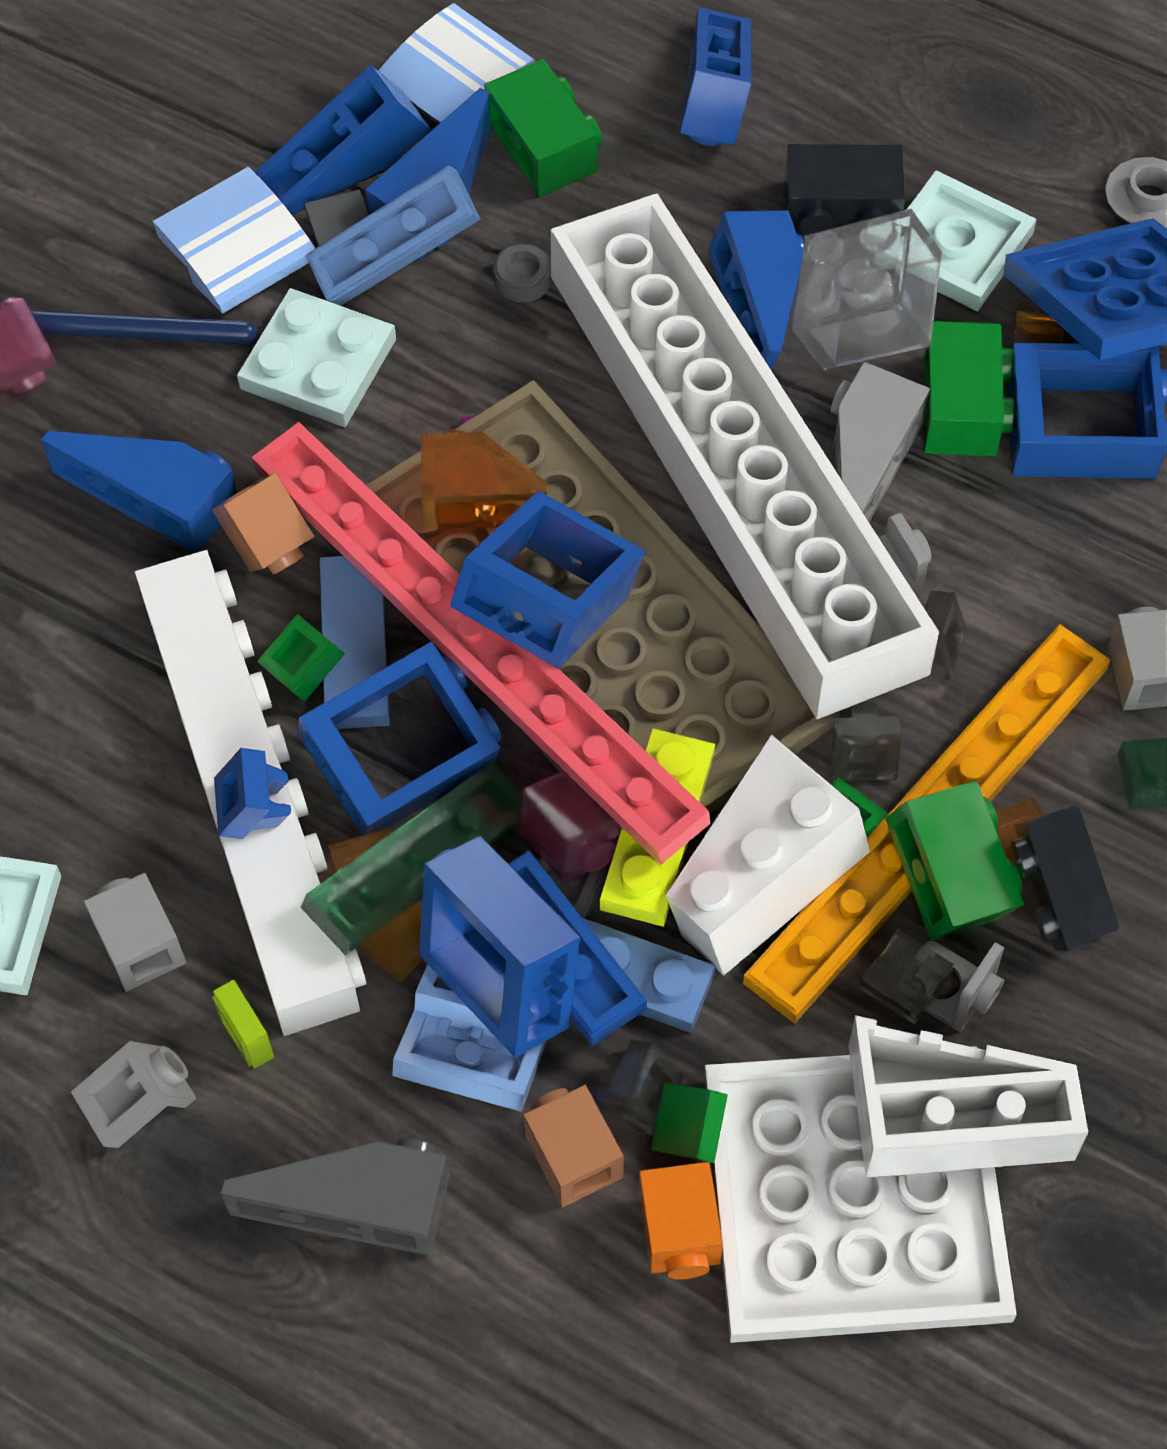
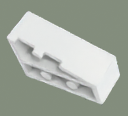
[666,735,870,976]
[848,1015,1088,1177]

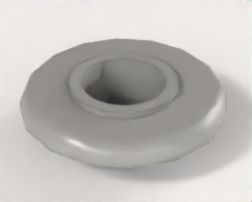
[1105,157,1167,228]

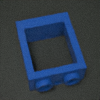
[1007,343,1167,479]
[450,491,645,669]
[297,642,502,841]
[419,836,580,1057]

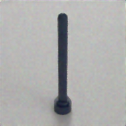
[0,296,257,344]

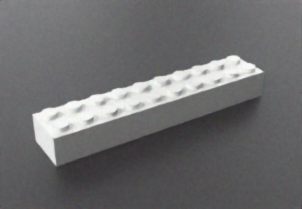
[551,193,939,719]

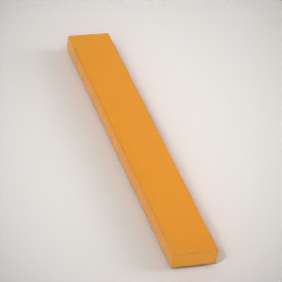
[743,624,1111,1024]

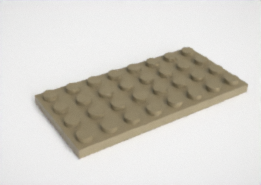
[366,380,840,841]

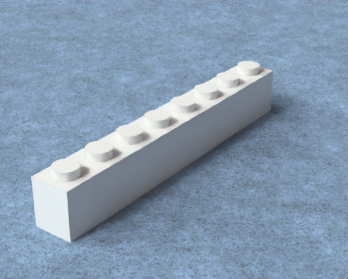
[135,550,367,1036]

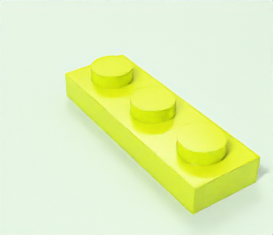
[600,728,715,927]

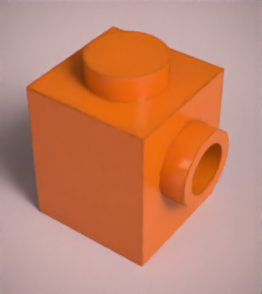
[639,1162,723,1279]

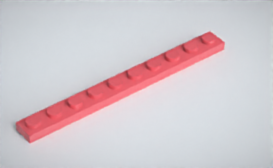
[251,422,710,865]

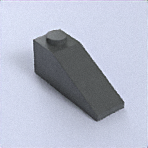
[221,1139,450,1256]

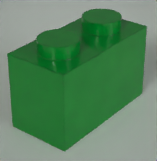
[484,58,602,198]
[923,321,1014,456]
[885,780,1024,941]

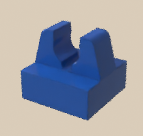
[214,748,291,839]

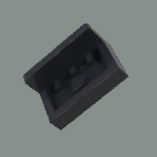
[1011,806,1119,951]

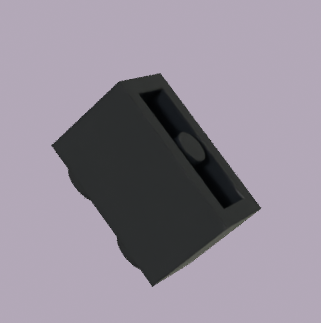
[784,144,905,237]

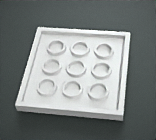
[704,1046,1017,1343]

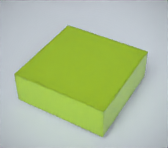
[212,980,275,1069]

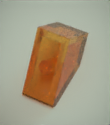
[421,430,547,530]

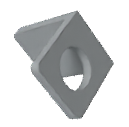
[897,941,1005,1033]

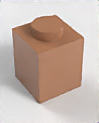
[211,473,315,574]
[523,1084,624,1208]

